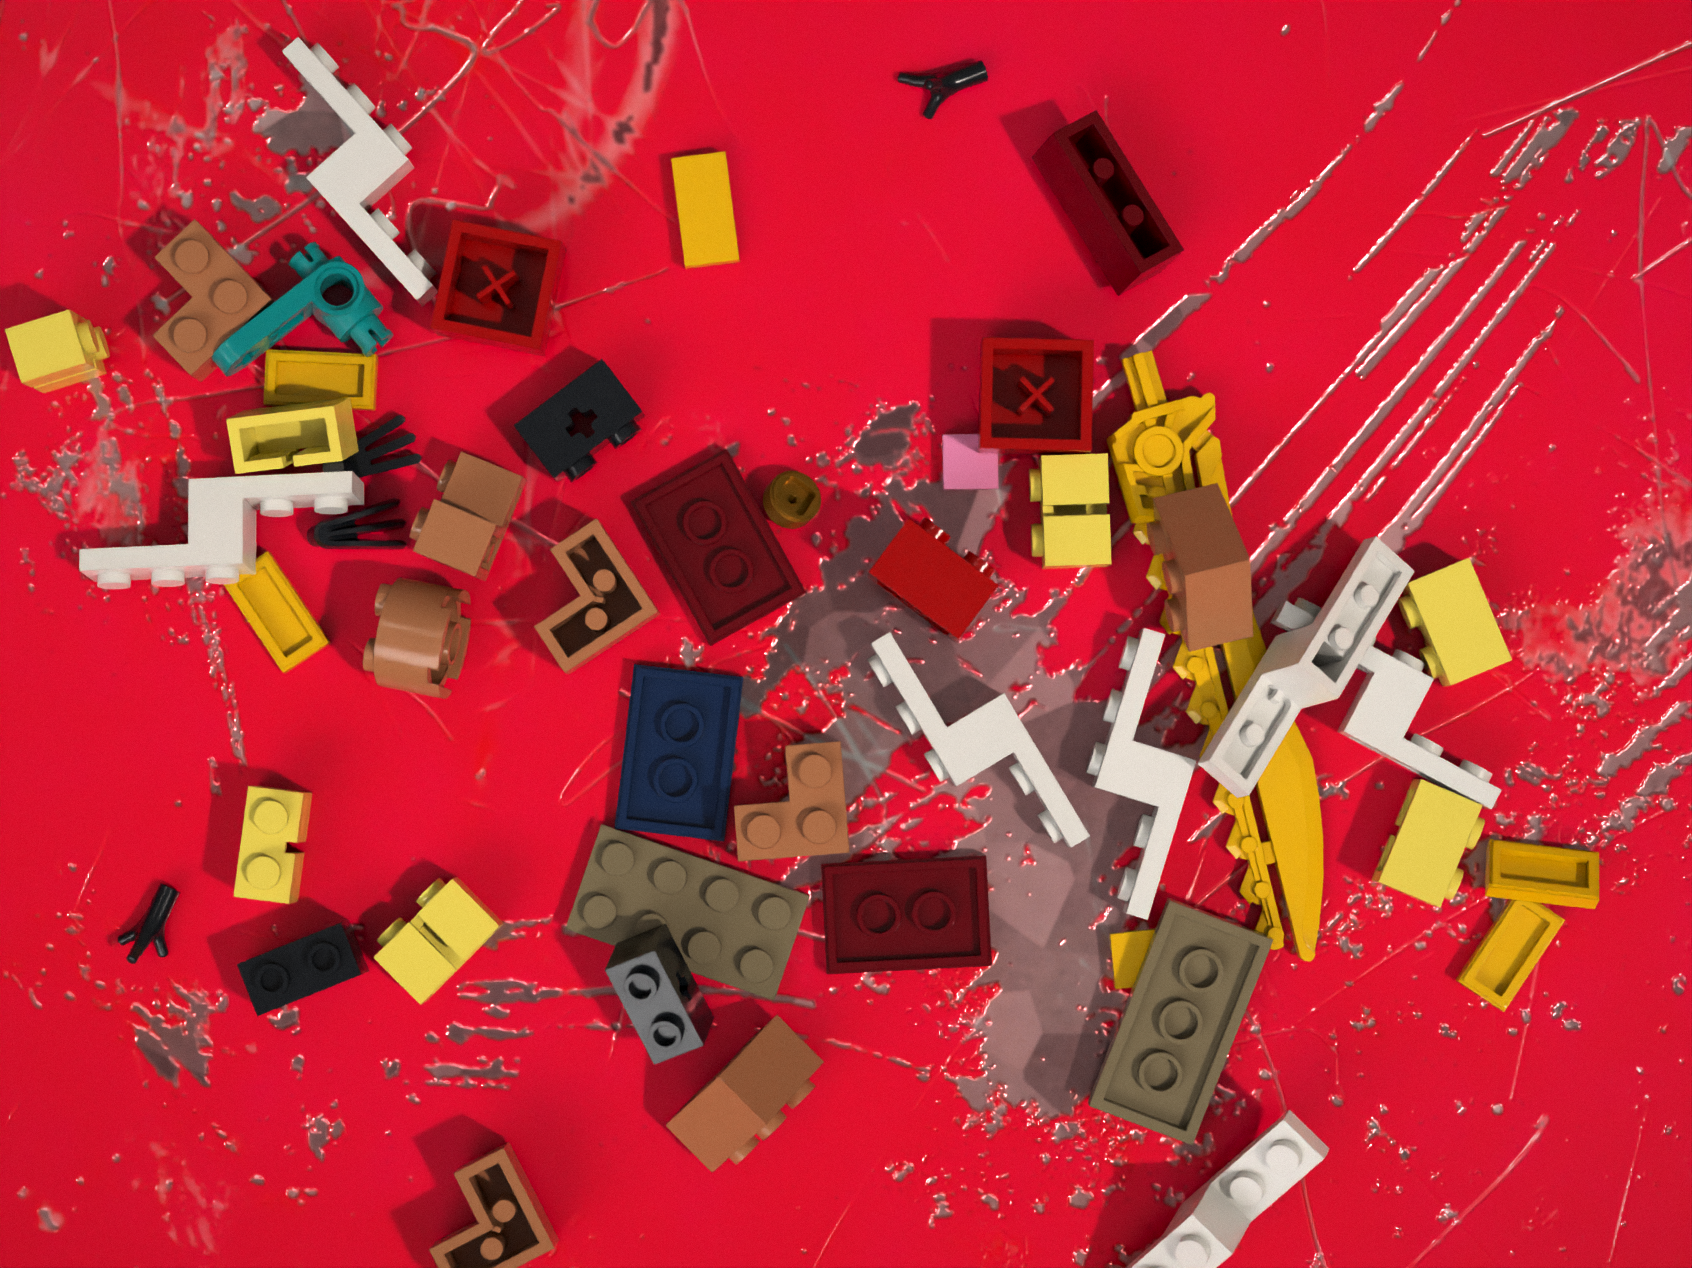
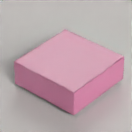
[942,434,999,490]

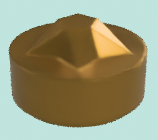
[763,471,821,529]

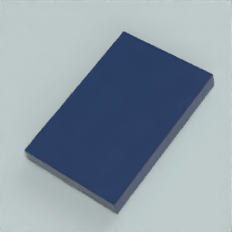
[615,664,744,841]

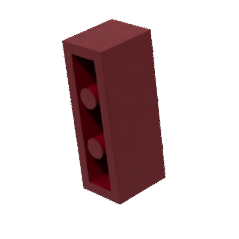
[1031,110,1184,296]

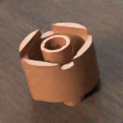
[363,578,471,699]

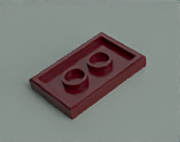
[630,448,807,646]
[821,855,992,974]

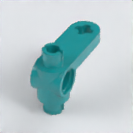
[211,242,393,376]

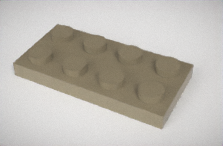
[565,824,810,1001]
[1088,897,1273,1145]

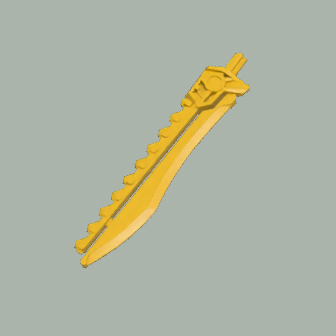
[1106,350,1323,962]

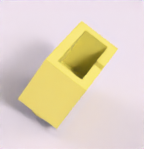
[5,309,110,393]
[226,397,359,474]
[1029,453,1112,569]
[1398,558,1512,687]
[1371,779,1485,907]
[233,786,312,904]
[373,877,504,1005]

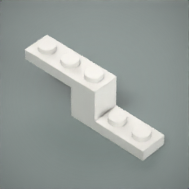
[282,37,438,307]
[79,471,364,589]
[1197,536,1415,798]
[1270,597,1502,809]
[1086,628,1196,920]
[867,632,1090,847]
[1126,1109,1330,1268]

